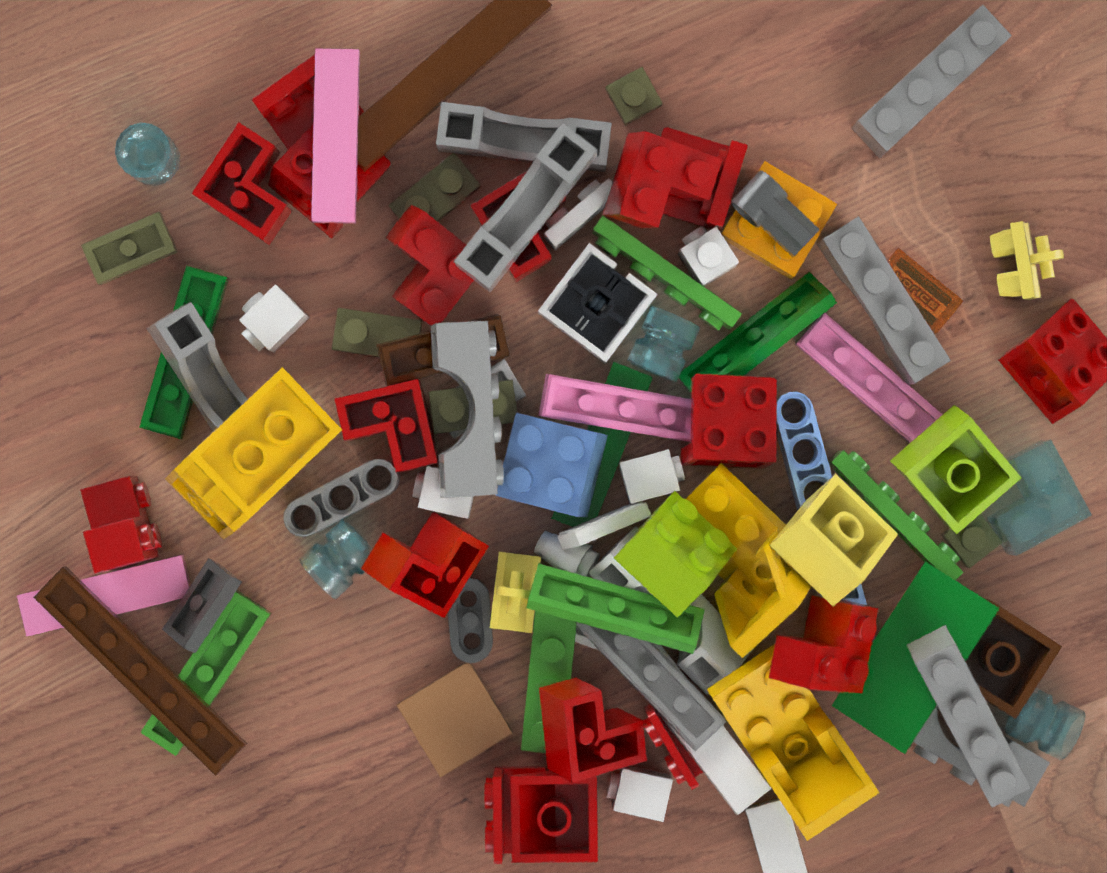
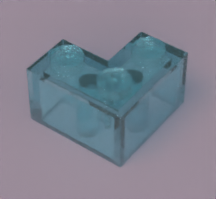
[987,440,1092,556]

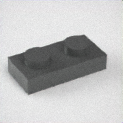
[162,558,242,653]

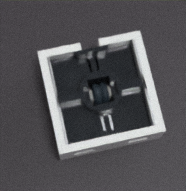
[538,243,657,364]

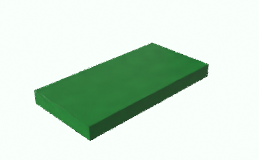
[831,561,1000,754]

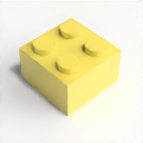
[770,474,898,606]

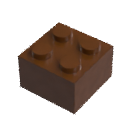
[965,598,1062,719]

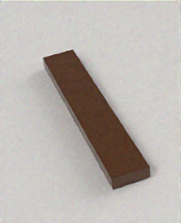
[357,0,552,172]
[33,566,248,776]

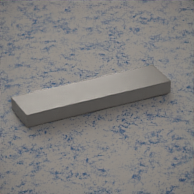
[577,623,727,751]

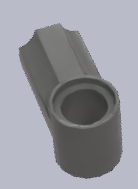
[730,170,820,257]

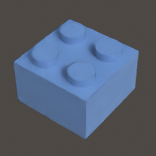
[495,413,608,517]

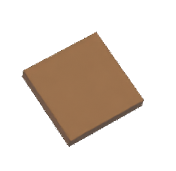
[397,662,513,778]

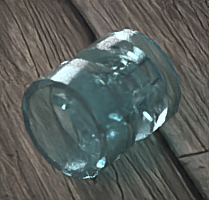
[115,123,180,186]
[627,306,701,383]
[299,519,373,599]
[1005,688,1085,761]

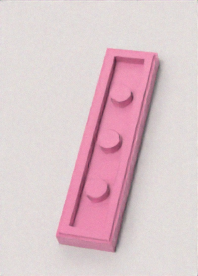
[311,48,360,224]
[795,313,943,444]
[538,374,691,442]
[17,555,191,637]

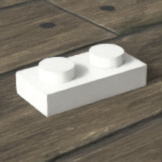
[544,178,612,250]

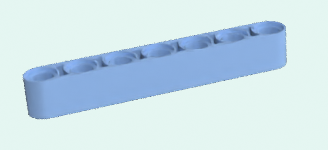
[776,392,876,642]

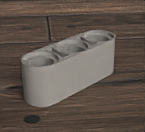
[283,459,400,537]

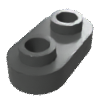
[448,577,493,663]

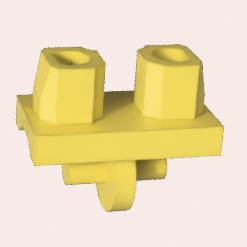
[990,221,1064,300]
[490,552,541,633]

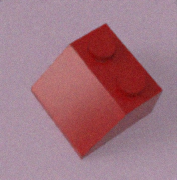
[511,770,598,863]

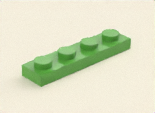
[592,215,742,331]
[828,450,964,580]
[526,563,705,654]
[140,590,272,756]
[521,611,577,753]

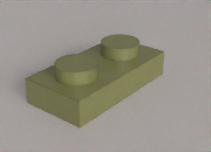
[388,153,481,222]
[81,212,178,285]
[332,308,422,357]
[428,379,517,434]

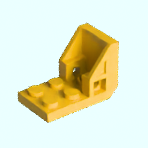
[165,367,342,540]
[685,463,812,658]
[707,644,879,841]

